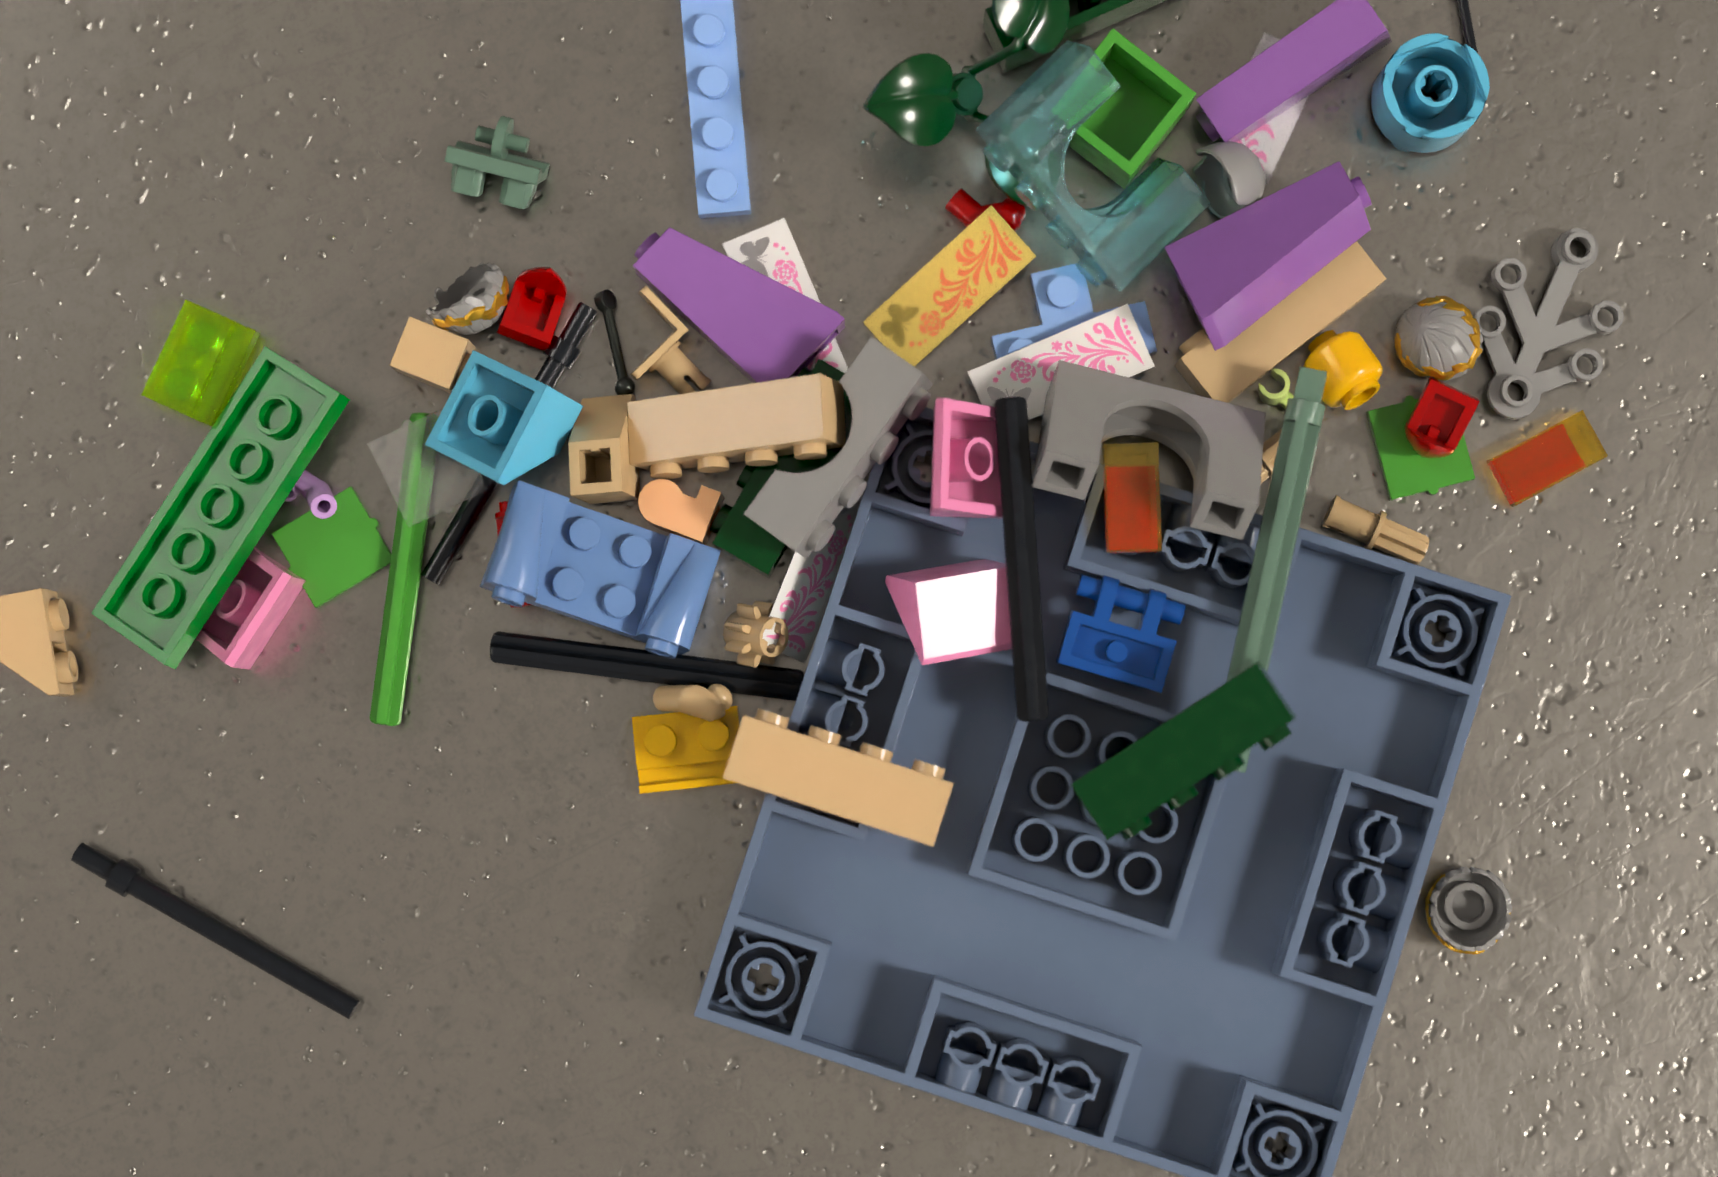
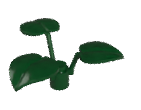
[863,0,1070,207]

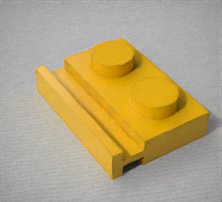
[632,706,740,794]

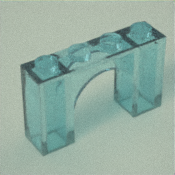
[975,40,1211,292]

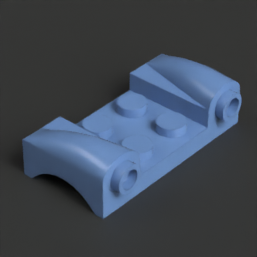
[480,480,721,659]

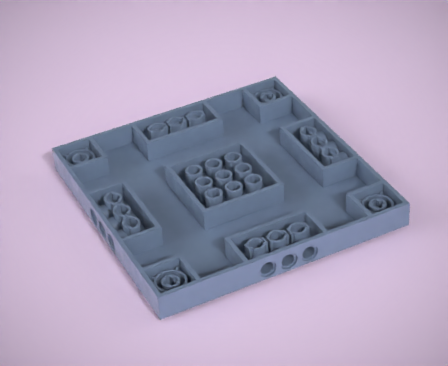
[694,407,1511,1177]

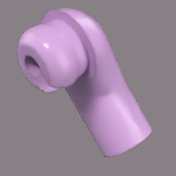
[285,470,337,519]

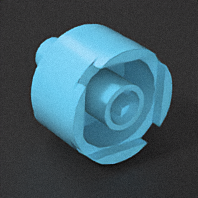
[1371,33,1490,153]

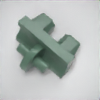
[444,116,550,209]

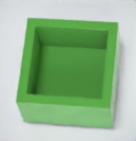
[1044,28,1197,189]

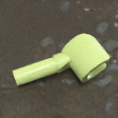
[1258,368,1294,409]

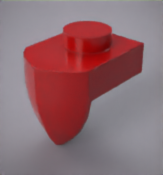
[497,267,567,351]
[1405,377,1480,458]

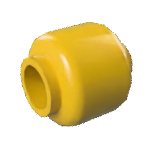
[1303,330,1383,410]

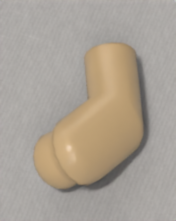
[653,683,733,721]

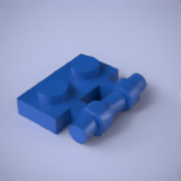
[1056,574,1185,693]

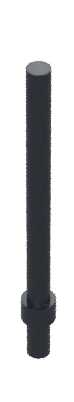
[421,302,598,585]
[71,843,360,1019]

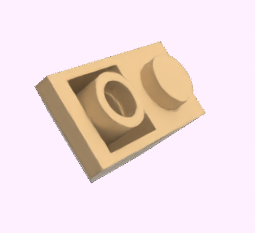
[568,394,640,504]
[0,588,78,697]

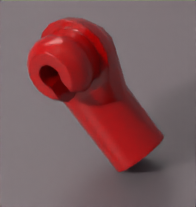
[945,188,1026,231]

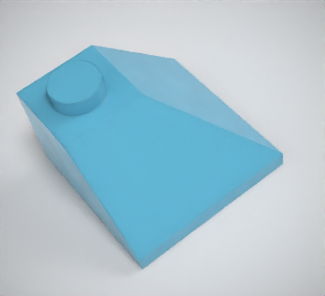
[425,350,583,485]

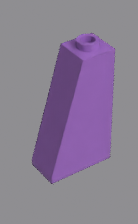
[1196,0,1392,142]
[1164,161,1372,351]
[633,227,845,383]

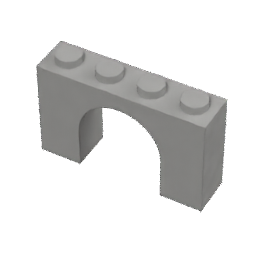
[1032,360,1266,540]

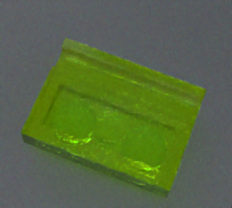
[141,300,260,427]

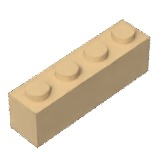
[1174,241,1387,403]
[627,373,846,479]
[723,708,954,847]

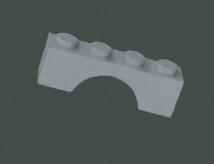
[744,337,933,559]

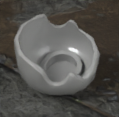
[1193,141,1266,219]

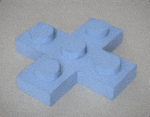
[990,262,1157,360]

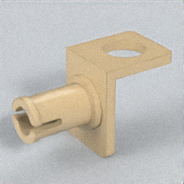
[630,286,712,394]

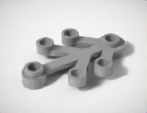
[1473,228,1624,419]

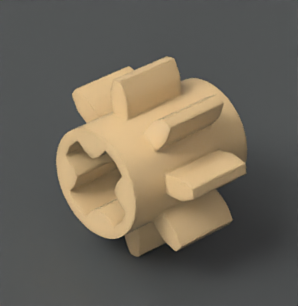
[723,600,789,668]

